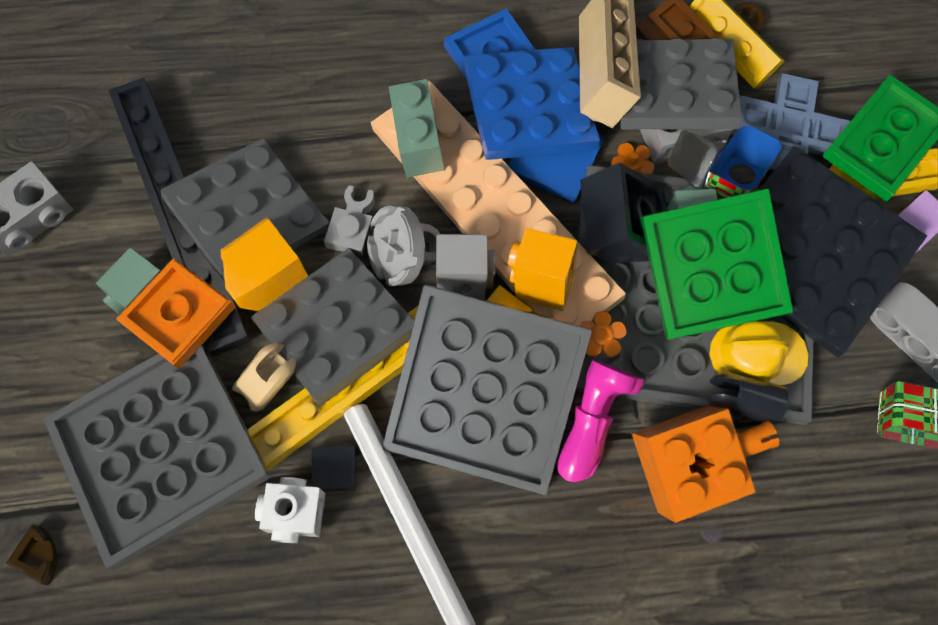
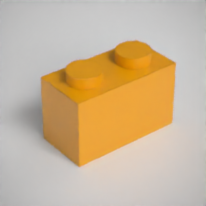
[508,227,577,311]

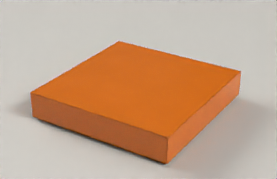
[116,258,236,369]

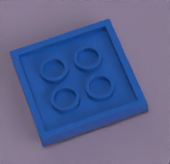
[464,47,600,160]

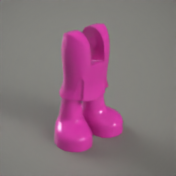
[557,360,645,482]

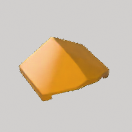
[221,217,308,311]

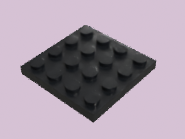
[758,146,927,358]

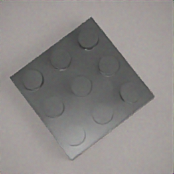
[620,38,742,129]
[161,138,329,282]
[251,248,415,407]

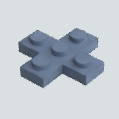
[731,73,851,177]

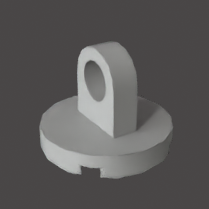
[367,205,441,286]

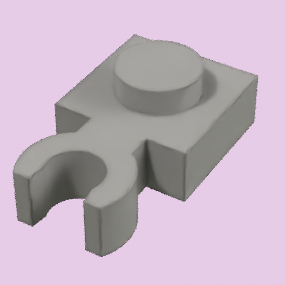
[324,185,375,257]

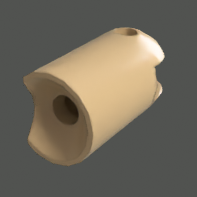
[232,343,296,412]

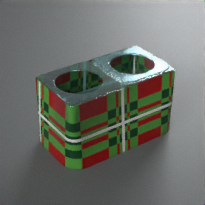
[877,381,938,449]

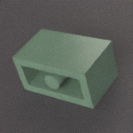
[389,79,445,178]

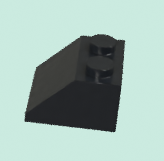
[580,162,667,263]

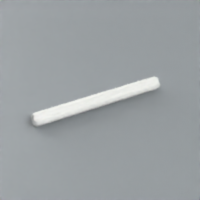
[344,404,476,625]

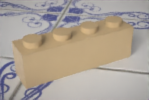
[579,0,641,128]

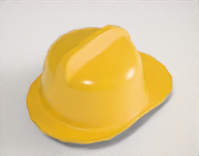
[709,321,809,385]

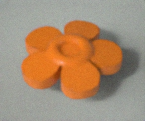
[611,143,655,174]
[580,311,626,358]

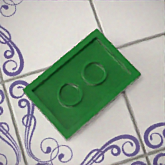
[822,75,938,202]

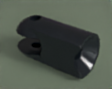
[707,372,788,425]

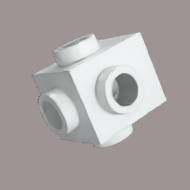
[255,477,325,543]

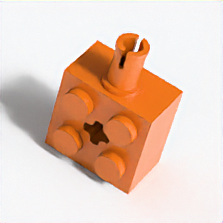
[631,405,779,523]

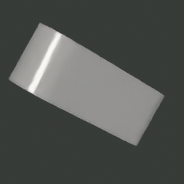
[870,282,938,382]

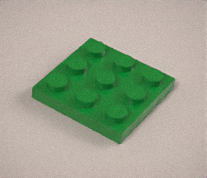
[640,189,793,340]

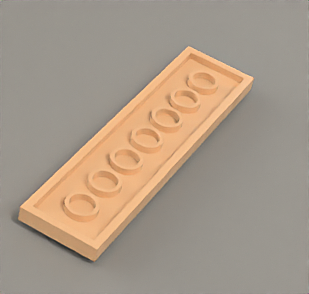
[370,81,626,326]

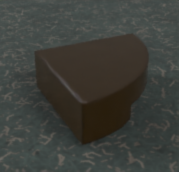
[6,523,57,585]

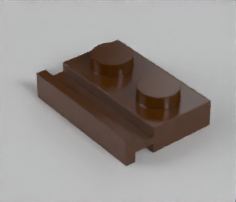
[636,0,720,40]

